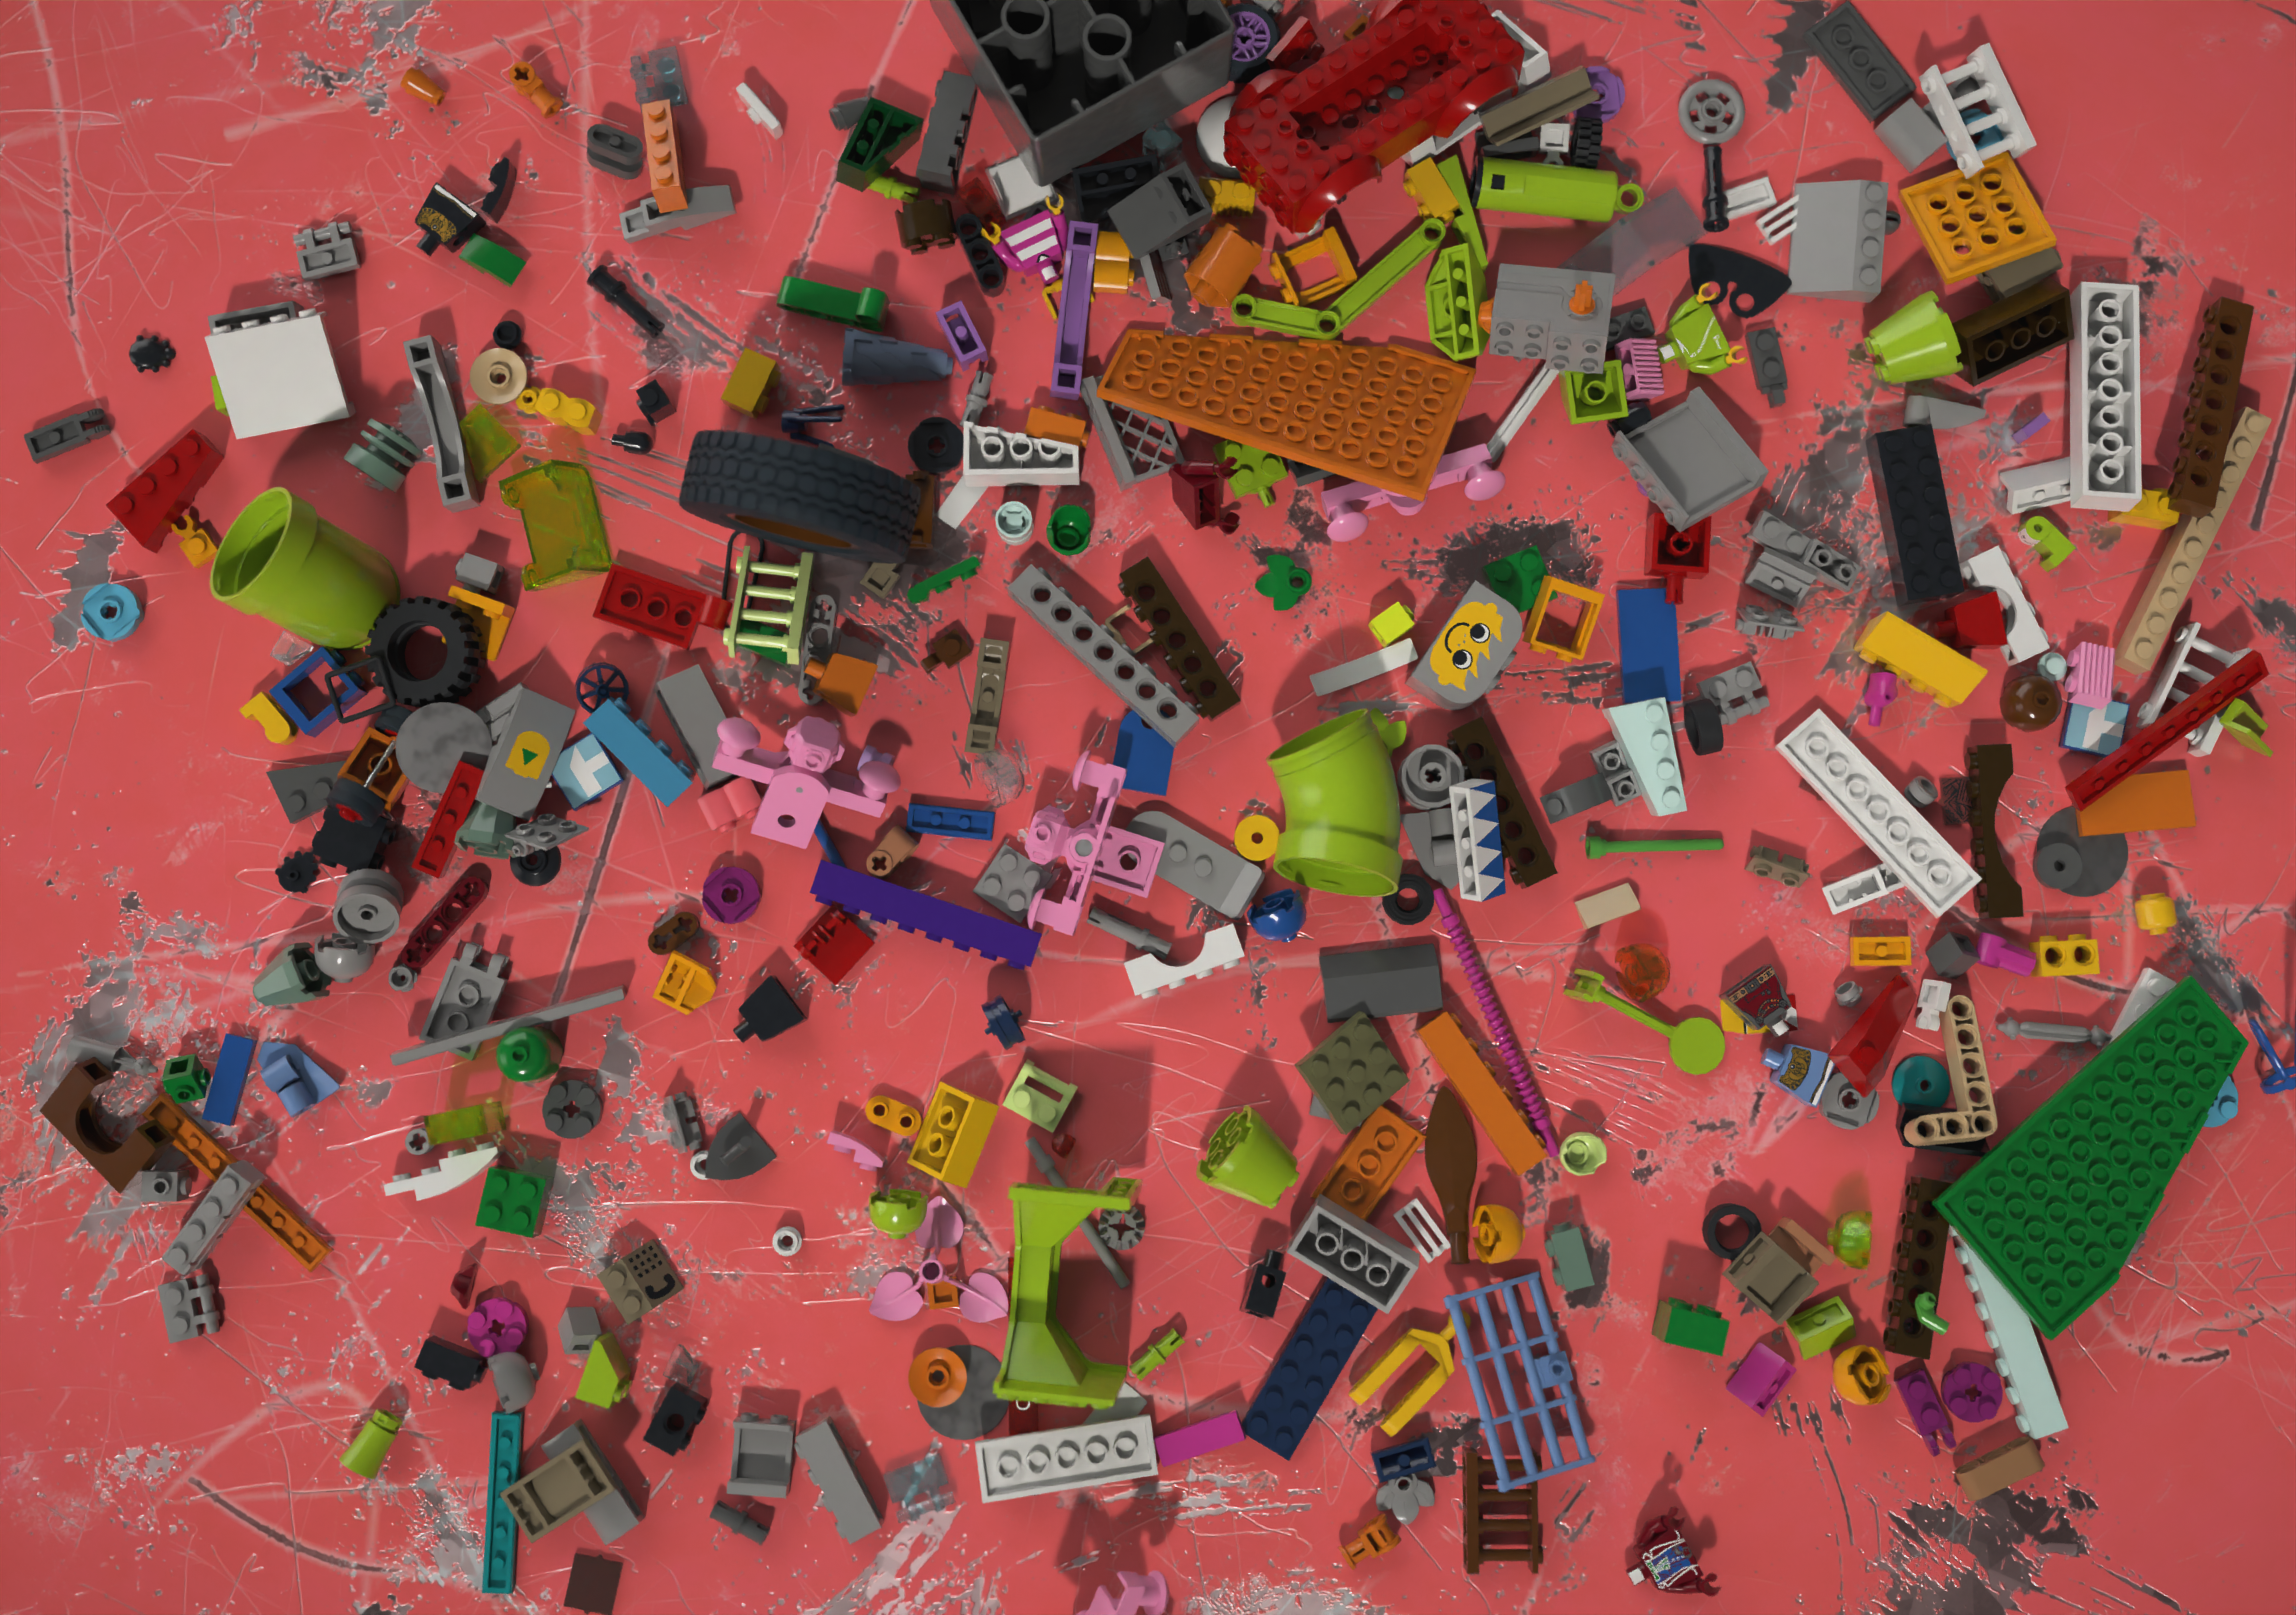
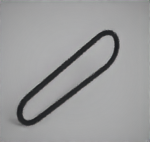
[722,531,764,629]

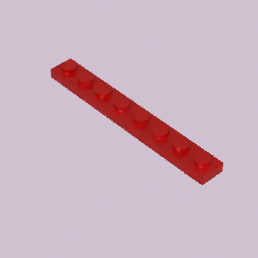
[2065,650,2269,812]

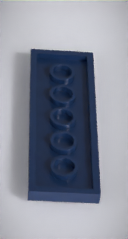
[1241,1277,1378,1461]

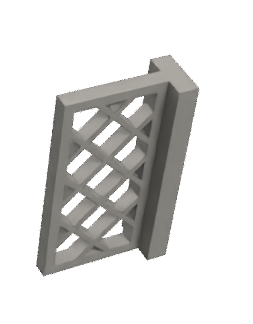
[1080,374,1185,491]

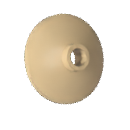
[470,348,528,405]

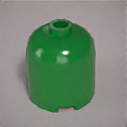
[496,1026,563,1083]

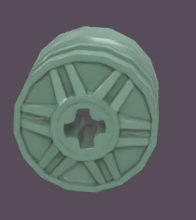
[343,418,423,493]

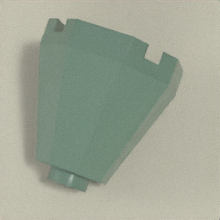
[454,800,517,860]
[253,942,332,1006]

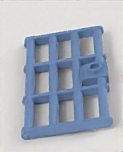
[1443,1271,1596,1492]

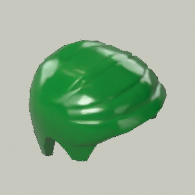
[1046,504,1091,556]

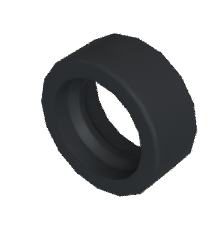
[1684,698,1724,756]
[1702,1203,1762,1261]

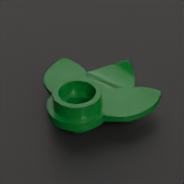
[1255,555,1312,611]

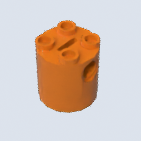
[1184,223,1263,308]

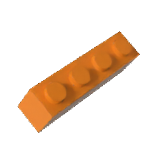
[641,99,688,214]

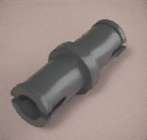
[710,1500,771,1546]

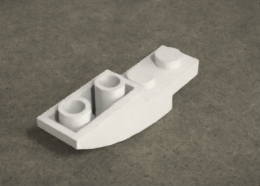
[384,1141,505,1201]

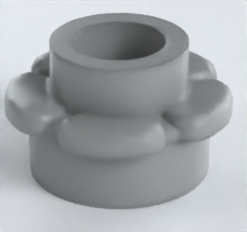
[388,963,418,992]
[1834,981,1863,1007]

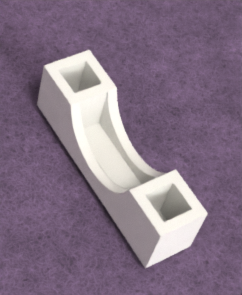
[1959,545,2050,666]
[1124,923,1245,999]

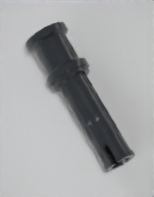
[1702,146,1729,232]
[587,265,665,338]

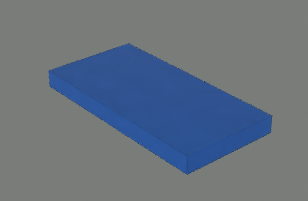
[1616,588,1682,704]

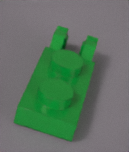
[906,556,981,605]

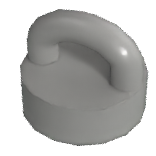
[1904,776,1938,808]

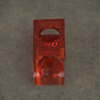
[957,177,1007,236]

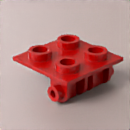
[793,904,875,986]

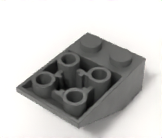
[1107,162,1213,261]

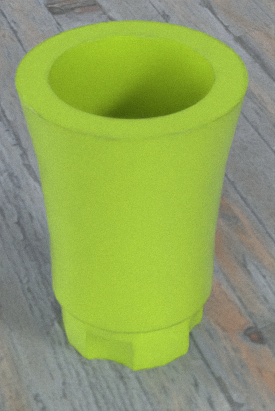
[339,1409,403,1479]

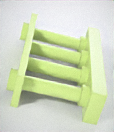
[723,546,814,665]

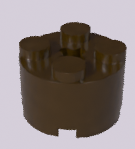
[895,199,957,255]

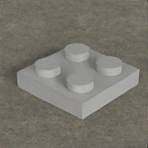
[973,843,1053,923]

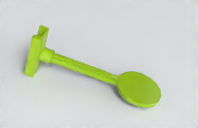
[1563,968,1725,1075]

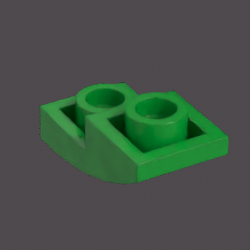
[458,234,526,287]

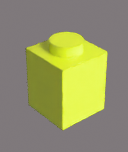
[1368,602,1415,648]

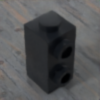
[414,1336,488,1391]

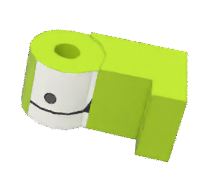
[2018,516,2076,572]

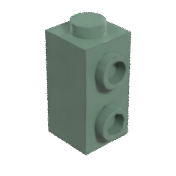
[1544,1221,1595,1292]

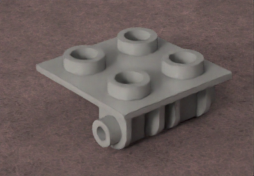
[1735,605,1805,640]
[504,814,589,857]

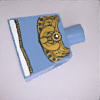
[1760,1044,1835,1108]

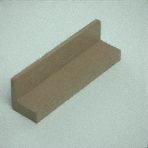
[1478,65,1600,146]

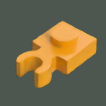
[171,515,219,569]

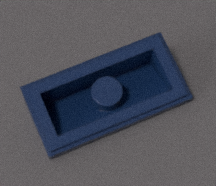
[1370,1436,1437,1483]

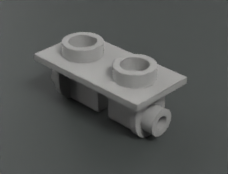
[662,1091,703,1154]

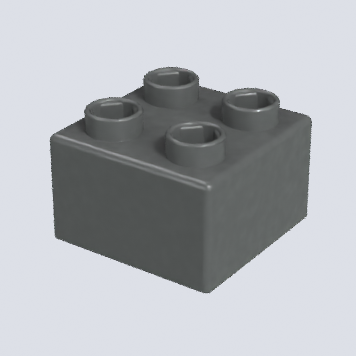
[930,0,1235,187]

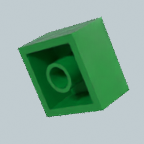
[475,1165,555,1238]
[1651,1297,1730,1356]

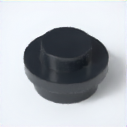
[493,321,523,350]

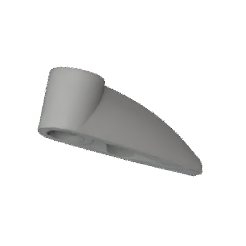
[1903,395,1986,429]

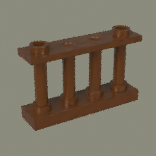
[1462,1447,1543,1574]

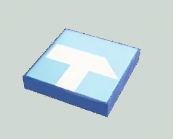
[2059,700,2130,758]
[551,733,625,811]

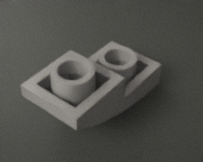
[1589,740,1642,807]

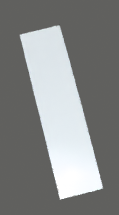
[1822,863,1905,915]

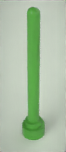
[1585,836,1724,859]

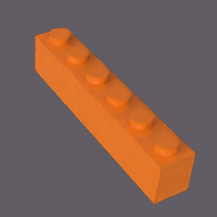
[1415,1011,1547,1176]

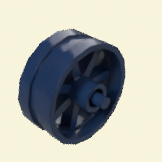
[575,662,629,714]
[981,995,1026,1050]

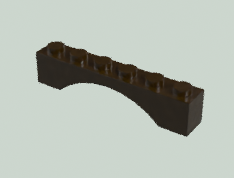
[1964,744,2024,919]

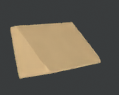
[1574,883,1641,929]

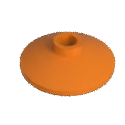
[908,1347,967,1407]

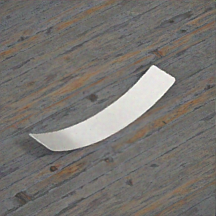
[1309,638,1418,696]

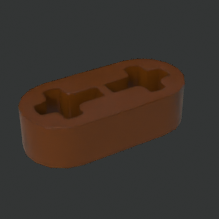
[648,912,700,955]

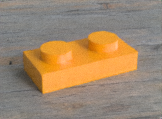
[1849,936,1912,966]

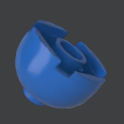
[1247,889,1307,943]

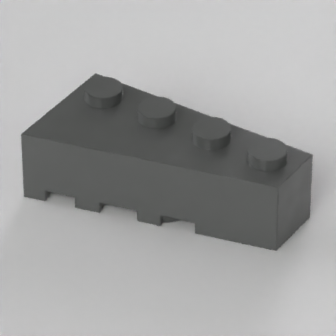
[916,71,979,195]

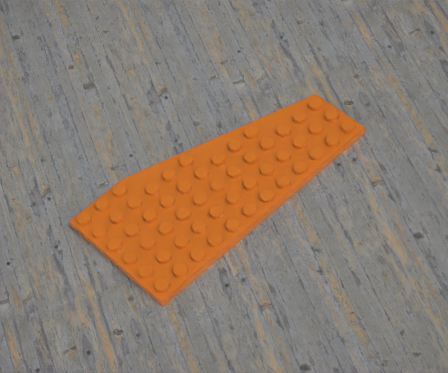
[1097,329,1477,502]

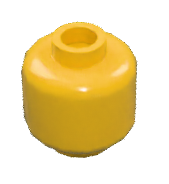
[2134,893,2177,935]

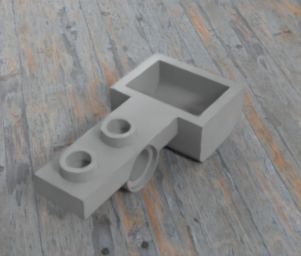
[1874,74,1980,173]

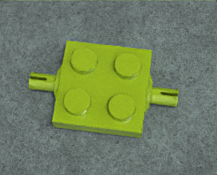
[1212,439,1288,508]

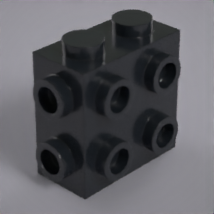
[311,805,396,874]

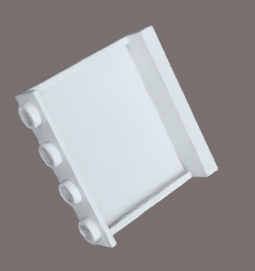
[205,308,356,439]

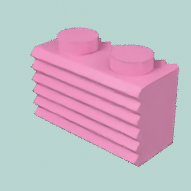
[1614,338,1665,401]
[2065,641,2116,710]

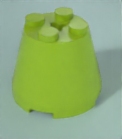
[1864,290,1963,385]
[1196,1105,1299,1209]

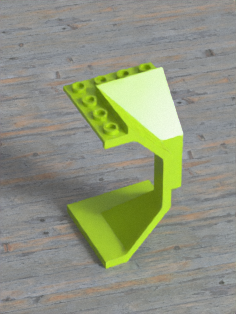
[993,1177,1142,1410]

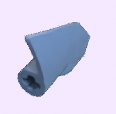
[257,1042,341,1118]

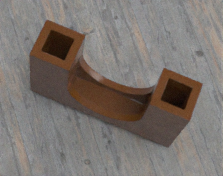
[39,1057,175,1194]

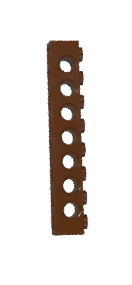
[2167,296,2254,519]

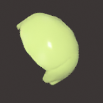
[1559,1132,1607,1176]

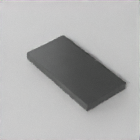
[1802,1,1917,123]

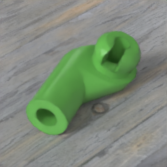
[1915,1292,1949,1335]

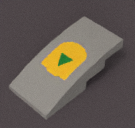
[475,688,576,821]

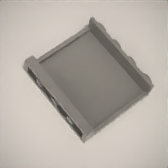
[1611,386,1769,533]

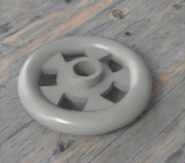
[1678,79,1745,145]

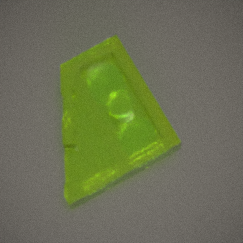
[459,403,521,483]

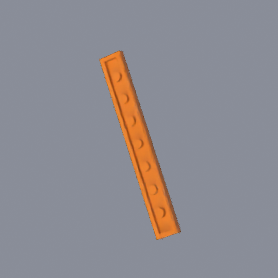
[141,1093,334,1272]

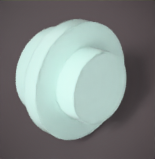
[2037,653,2067,681]

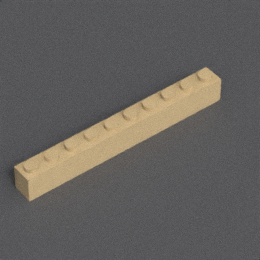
[2115,406,2272,675]

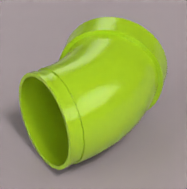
[210,487,400,651]
[1266,708,1403,897]

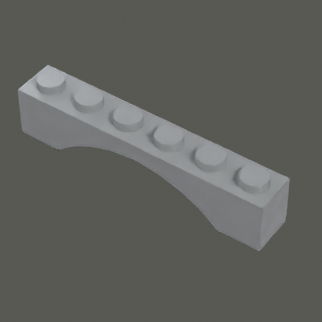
[403,335,481,513]

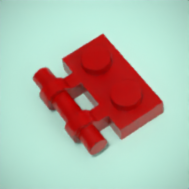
[1265,16,1325,70]

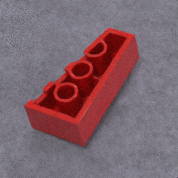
[106,429,225,553]

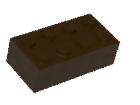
[1952,278,2074,387]

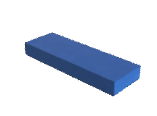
[906,803,995,841]
[202,1033,257,1126]

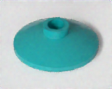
[1891,1056,1950,1107]

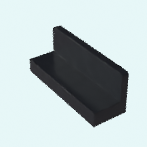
[1895,1102,1990,1157]

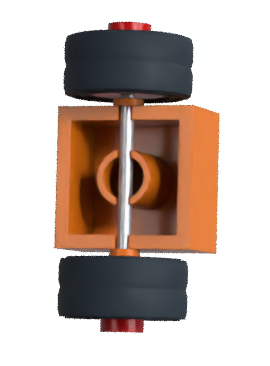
[326,705,413,827]

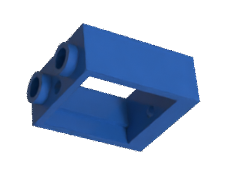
[269,646,368,738]

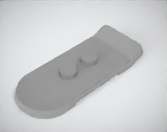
[1126,811,1265,921]

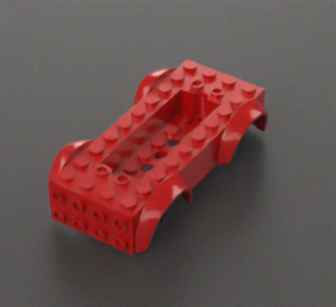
[1223,0,1525,234]

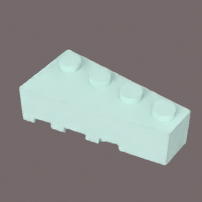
[1601,697,1687,816]

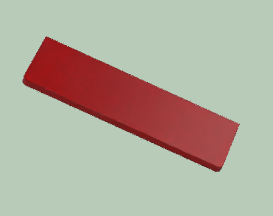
[411,760,484,879]

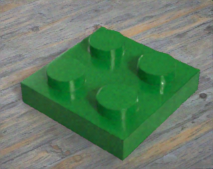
[1482,545,1558,614]

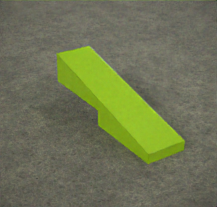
[1437,154,1488,273]

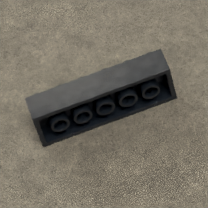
[1865,424,1964,606]

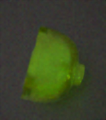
[1827,1210,1873,1271]

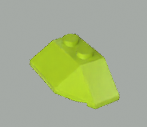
[1425,242,1490,361]

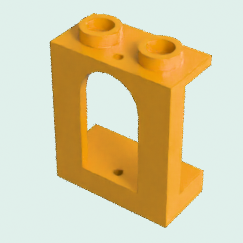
[1268,226,1358,307]

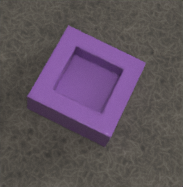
[2011,412,2051,444]

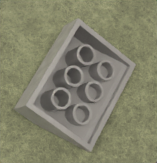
[1786,180,1888,303]

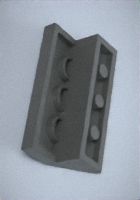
[1319,943,1443,1023]

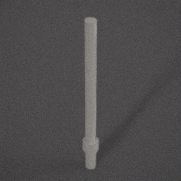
[1025,1136,1131,1289]

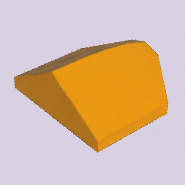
[652,950,717,1015]

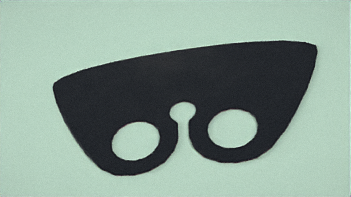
[1689,244,1792,318]

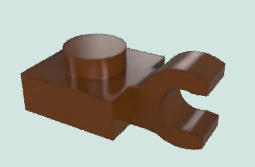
[920,629,972,674]

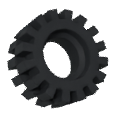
[1570,117,1603,169]

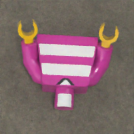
[981,192,1068,284]

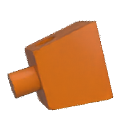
[803,652,878,717]

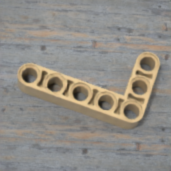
[1904,995,1997,1146]

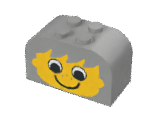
[1405,580,1522,710]

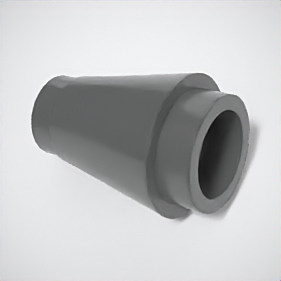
[829,96,869,131]

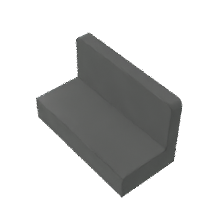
[1474,131,1540,160]

